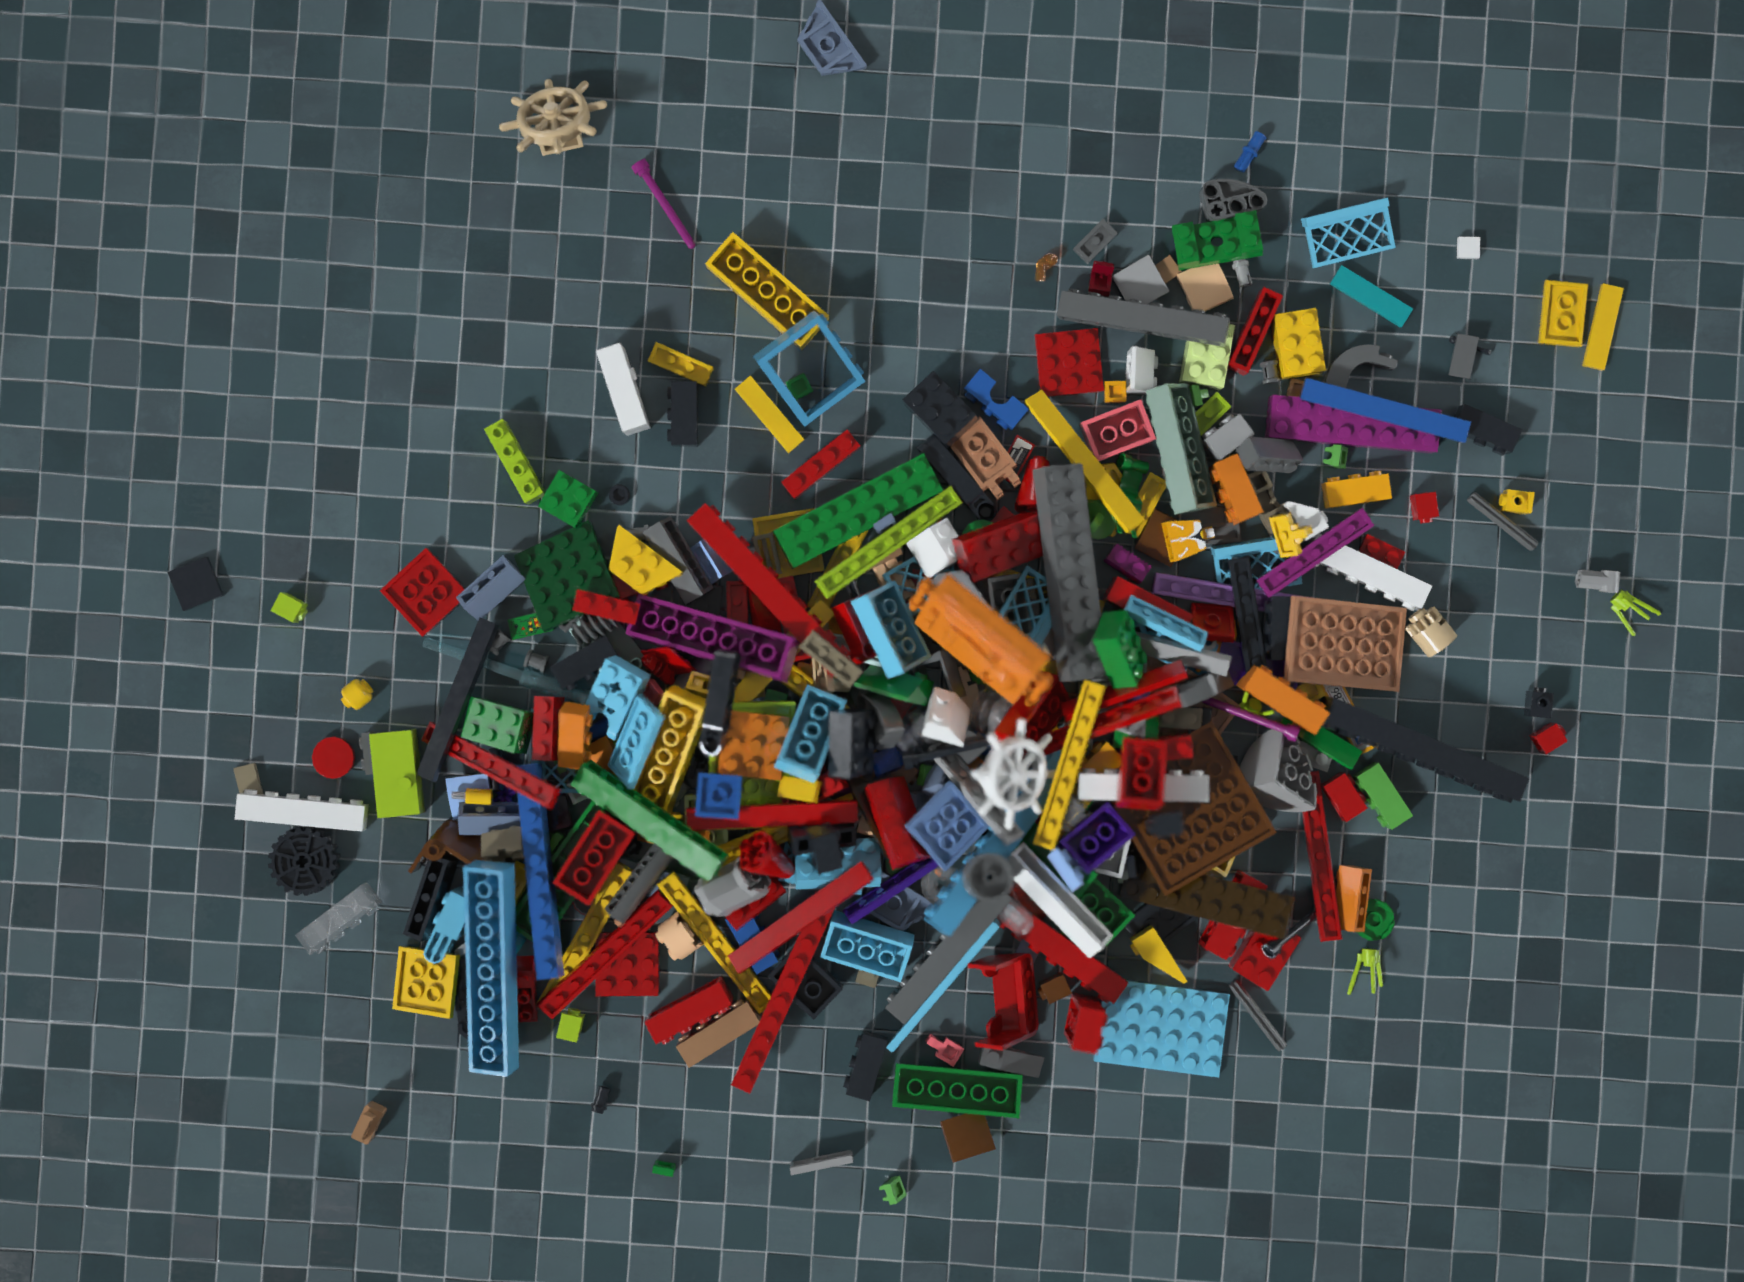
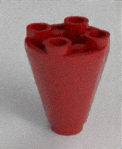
[739,830,795,879]

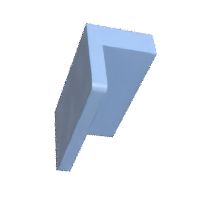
[690,539,733,584]

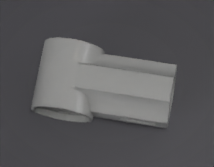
[1575,570,1621,593]

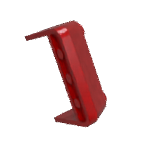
[968,953,1039,1050]

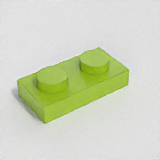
[1195,392,1232,436]

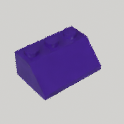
[1056,802,1136,875]

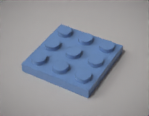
[904,781,990,871]

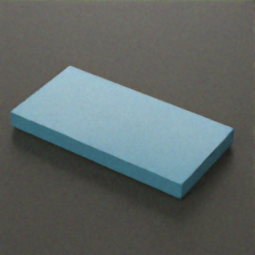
[608,694,664,789]

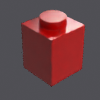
[1410,492,1439,524]
[1529,722,1568,754]

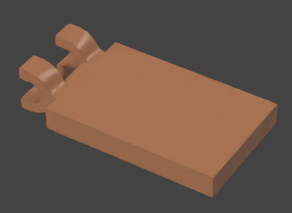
[950,416,1021,500]

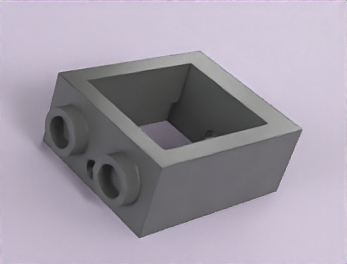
[910,649,967,710]

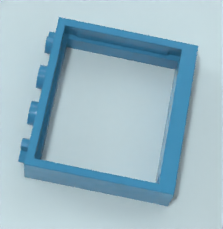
[753,311,865,427]

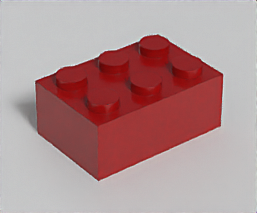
[1228,929,1301,991]

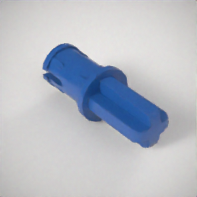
[1234,131,1267,173]

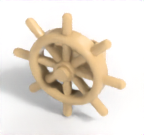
[499,79,607,156]

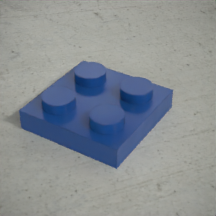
[695,773,742,820]

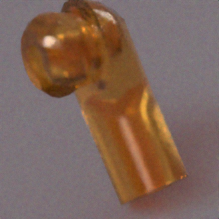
[1035,253,1058,282]

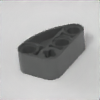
[1199,179,1267,222]
[1170,670,1234,709]
[857,693,904,750]

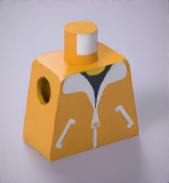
[1161,520,1215,562]

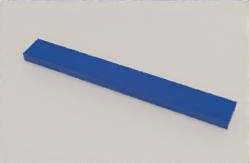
[1300,378,1471,443]

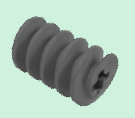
[571,614,618,648]

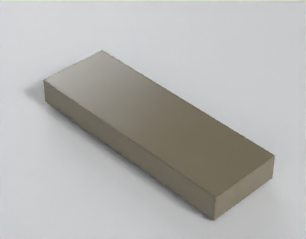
[800,630,863,688]

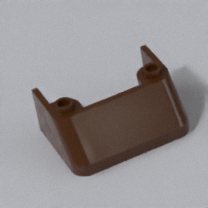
[408,819,515,873]

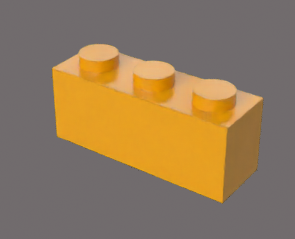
[1321,471,1392,509]

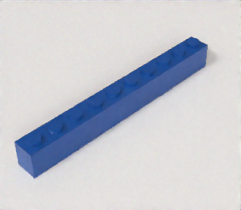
[517,763,564,980]

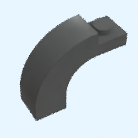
[1322,344,1398,388]

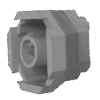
[694,858,771,916]

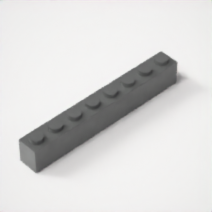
[1057,289,1230,347]
[885,892,1014,1025]

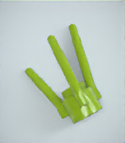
[1610,589,1661,636]
[1239,678,1278,717]
[1347,949,1383,995]

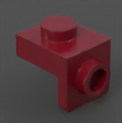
[1088,261,1114,297]

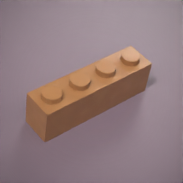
[676,998,761,1068]

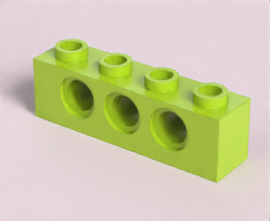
[484,419,546,505]

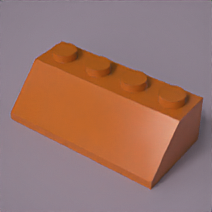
[1236,665,1329,735]

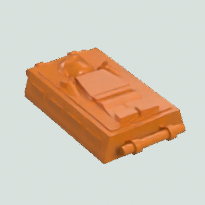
[909,573,1052,707]

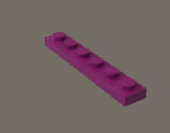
[1256,508,1375,598]

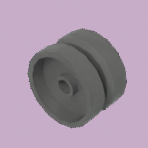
[962,853,1014,902]

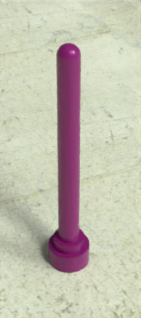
[631,158,696,249]
[1202,697,1301,742]

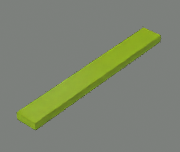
[815,486,963,598]

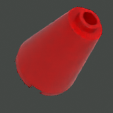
[1014,456,1050,516]

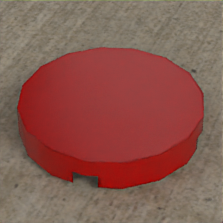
[312,737,355,779]

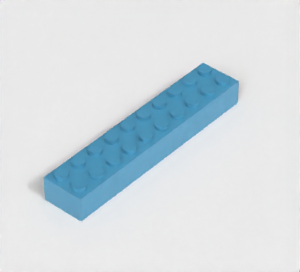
[923,751,1062,936]
[463,860,519,1077]

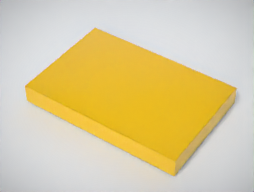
[1538,280,1588,348]

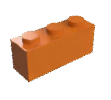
[558,701,593,770]
[1336,865,1372,932]

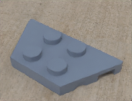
[797,0,867,76]
[866,870,934,931]

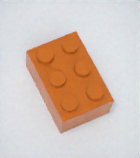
[1208,453,1263,526]

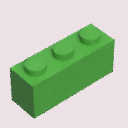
[1353,762,1413,830]

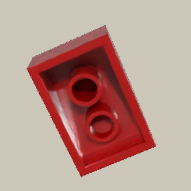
[1116,738,1167,811]

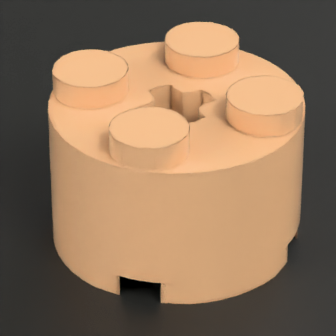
[655,911,703,960]

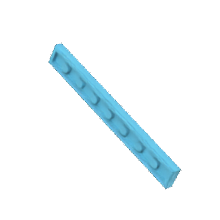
[886,918,1001,1052]

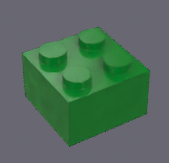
[538,470,598,528]

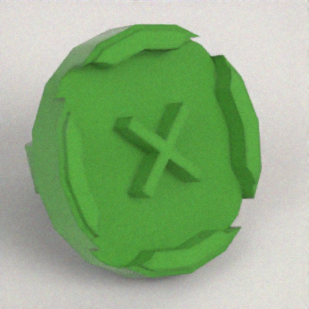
[1087,499,1117,539]

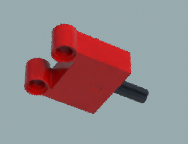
[831,579,881,664]

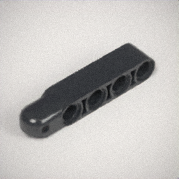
[917,434,997,521]
[700,648,741,756]

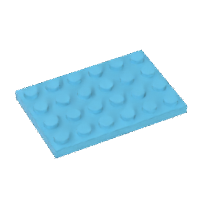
[1093,980,1230,1078]

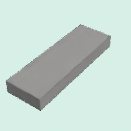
[790,1150,853,1175]

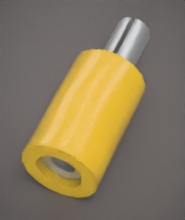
[451,788,493,805]

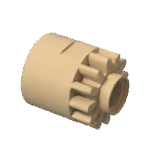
[1405,607,1457,657]

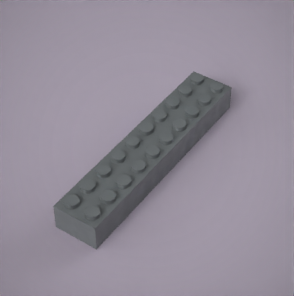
[1033,463,1107,682]

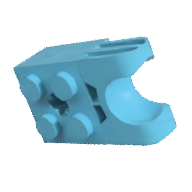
[585,655,651,741]
[424,886,465,964]

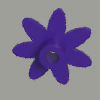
[493,785,517,802]

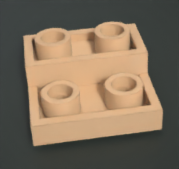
[1177,264,1234,311]

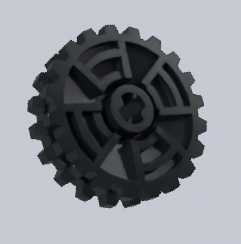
[268,826,341,896]

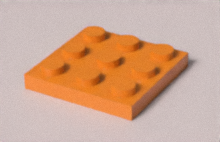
[717,710,790,781]

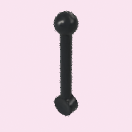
[1449,336,1491,355]

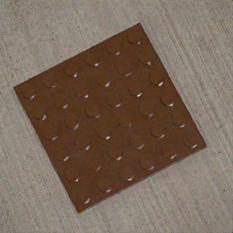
[1110,721,1277,896]

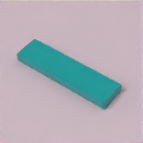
[1330,265,1413,328]

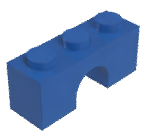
[963,369,1029,431]

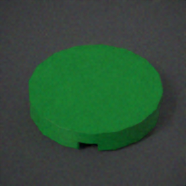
[1357,898,1395,941]

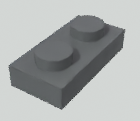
[1073,219,1118,265]
[359,731,375,775]

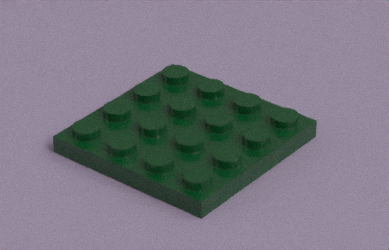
[514,521,621,632]

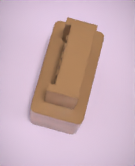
[351,1101,387,1145]

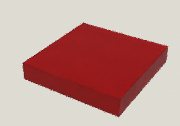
[1190,602,1235,643]

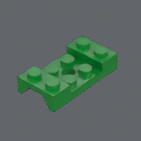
[1172,210,1263,271]

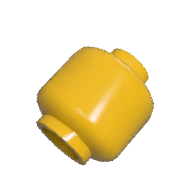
[341,679,373,710]

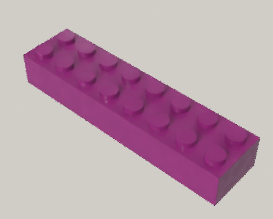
[1265,395,1442,453]
[625,594,800,683]

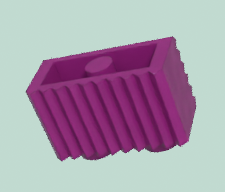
[1103,544,1151,584]

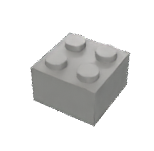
[1202,414,1255,463]

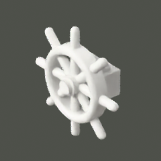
[971,718,1056,830]

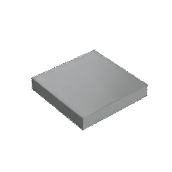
[1112,255,1170,305]

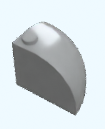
[1240,729,1317,812]

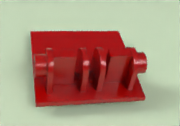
[641,646,697,685]

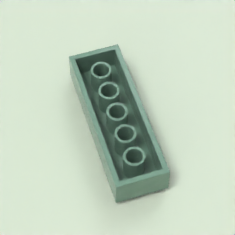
[1146,383,1217,514]

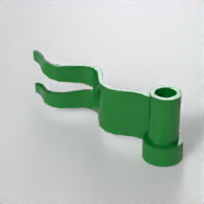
[1116,453,1149,538]

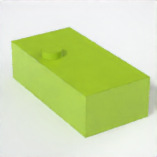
[369,729,425,818]

